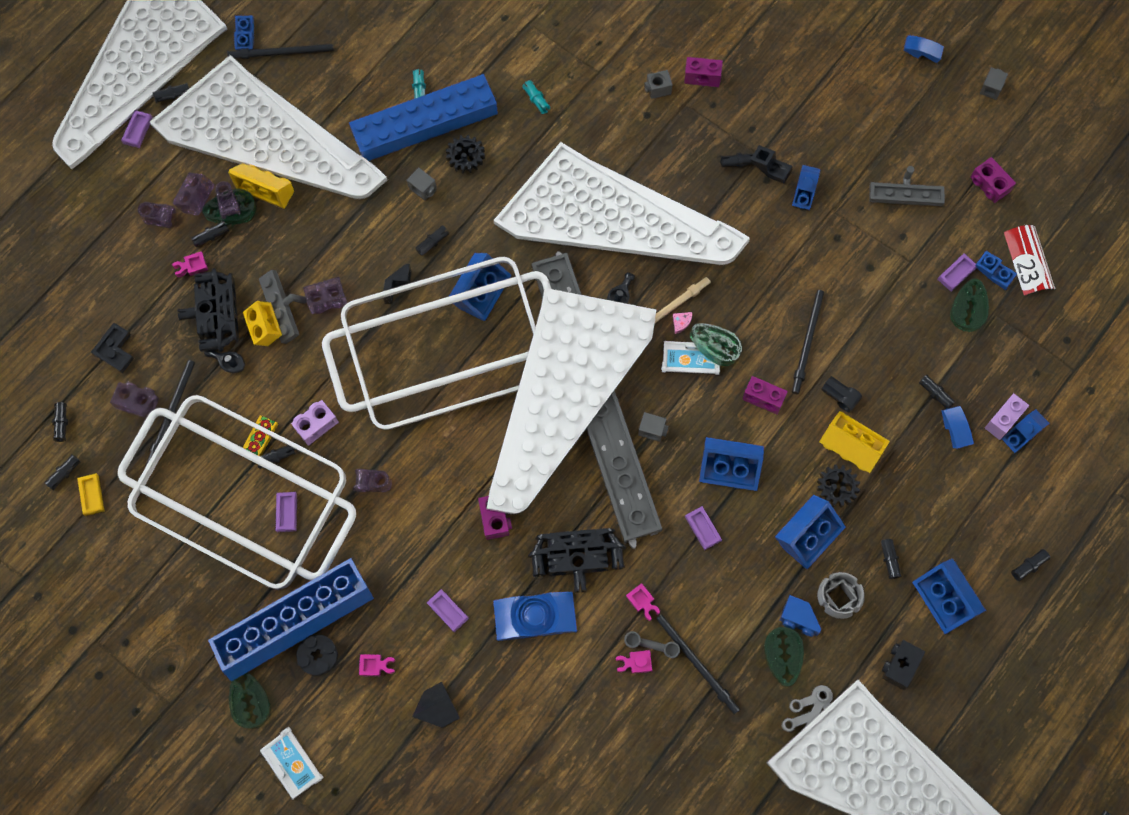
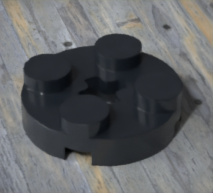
[297,635,338,676]

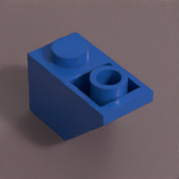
[792,165,820,210]
[1001,410,1050,453]
[779,595,821,637]

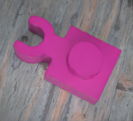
[172,251,208,277]
[626,583,660,621]
[616,650,652,674]
[359,655,395,676]

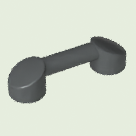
[624,631,680,658]

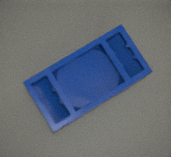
[493,592,577,641]

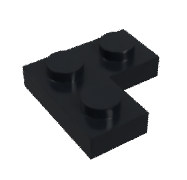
[91,323,134,374]

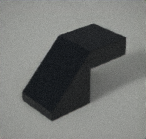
[750,145,793,184]
[383,264,412,304]

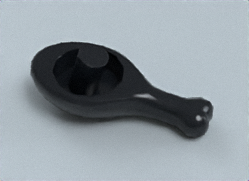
[607,272,635,304]
[204,350,245,374]

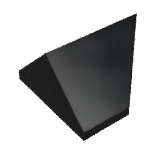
[412,682,460,728]

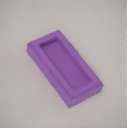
[121,110,153,148]
[937,254,977,292]
[276,492,297,532]
[685,507,722,551]
[427,589,469,632]

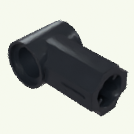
[821,376,862,413]

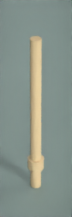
[654,277,710,324]

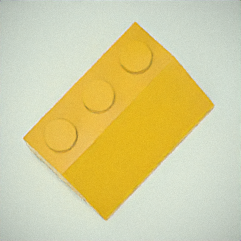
[228,163,294,209]
[820,411,890,473]

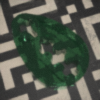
[202,189,256,225]
[950,279,989,332]
[690,323,742,366]
[764,627,804,687]
[229,672,271,729]

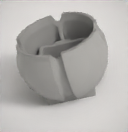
[818,572,864,619]

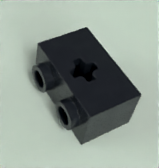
[881,640,925,690]

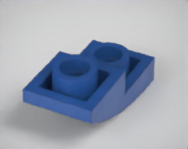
[234,15,254,50]
[903,35,944,63]
[975,251,1017,290]
[941,406,974,449]

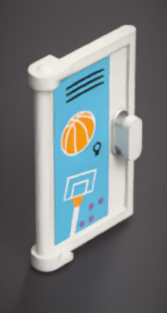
[661,341,720,375]
[260,727,324,799]

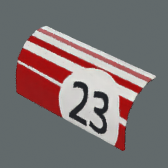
[1004,225,1055,295]

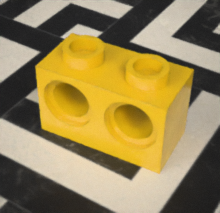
[243,301,282,346]

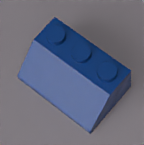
[449,253,512,321]
[699,437,764,491]
[775,495,846,569]
[912,558,986,634]

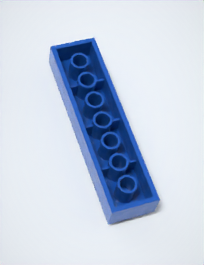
[349,74,498,161]
[208,558,374,681]

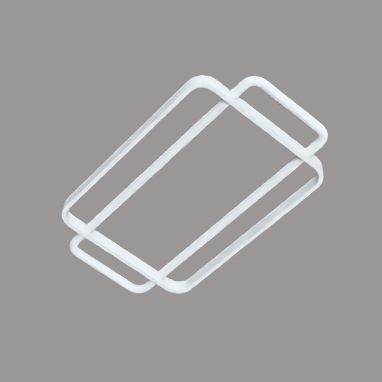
[322,257,551,430]
[118,395,356,590]

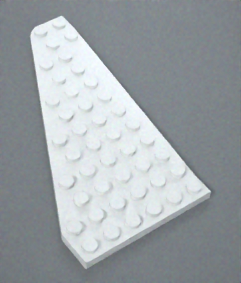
[53,0,227,169]
[150,55,387,199]
[493,142,750,265]
[487,288,656,514]
[767,680,1000,815]

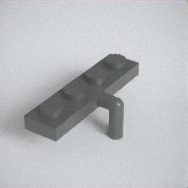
[869,166,945,206]
[259,270,307,344]

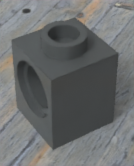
[979,67,1008,100]
[644,70,672,99]
[407,168,437,201]
[638,412,669,442]

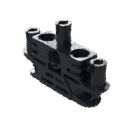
[178,268,239,352]
[528,528,626,593]

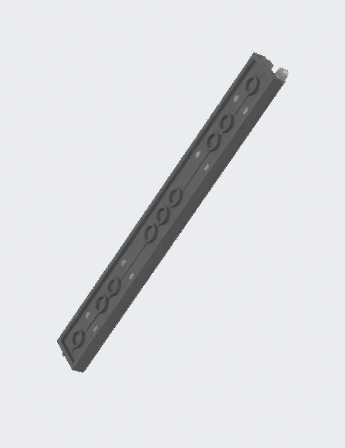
[531,251,662,549]

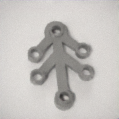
[782,685,833,732]

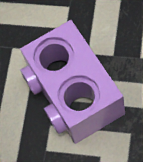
[985,393,1029,440]
[291,400,339,446]

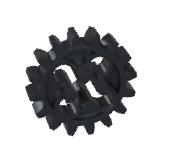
[446,135,485,174]
[817,464,860,508]

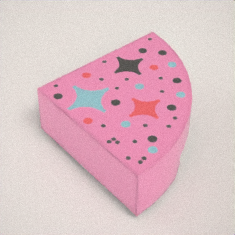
[673,312,692,334]

